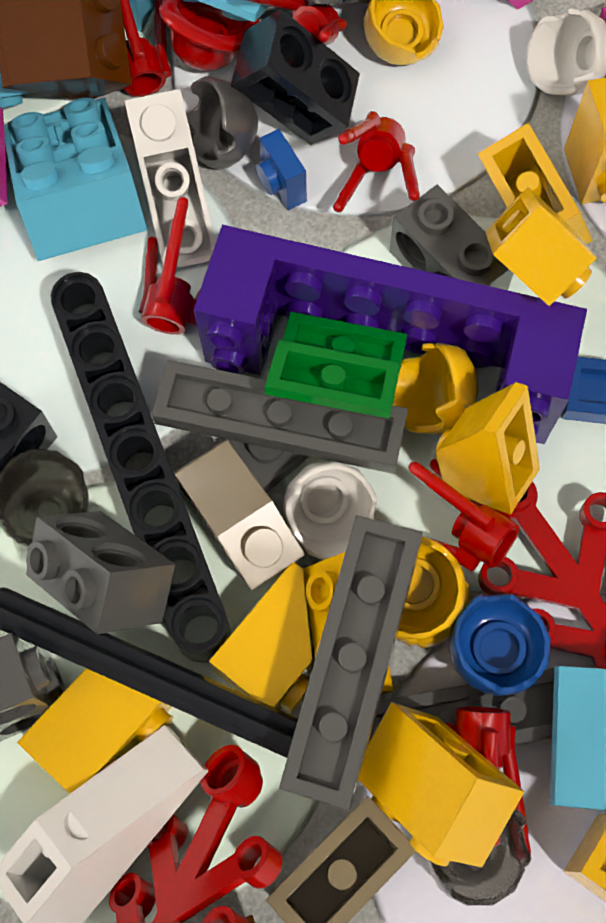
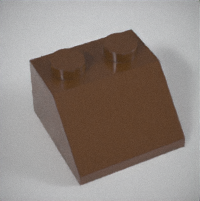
[0,0,132,99]

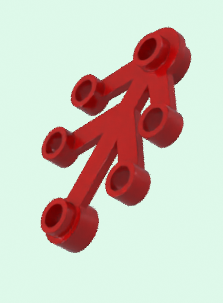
[478,481,606,669]
[109,745,283,923]

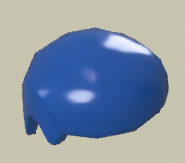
[448,594,551,696]

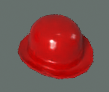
[159,0,259,71]

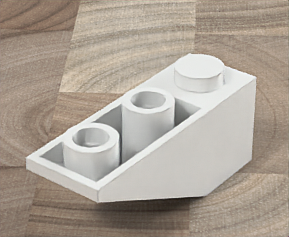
[124,89,216,269]
[0,725,209,923]

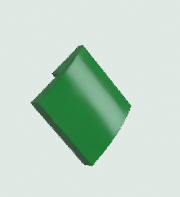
[264,312,407,419]

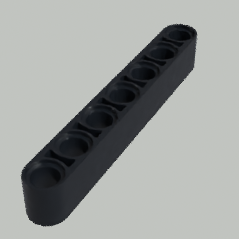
[50,272,231,663]

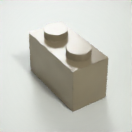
[265,796,416,923]

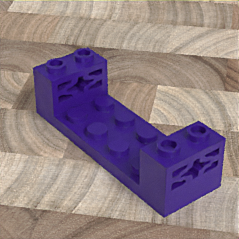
[194,224,587,444]

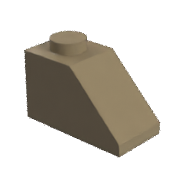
[173,439,306,590]

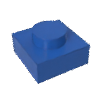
[256,129,307,211]
[562,357,606,424]

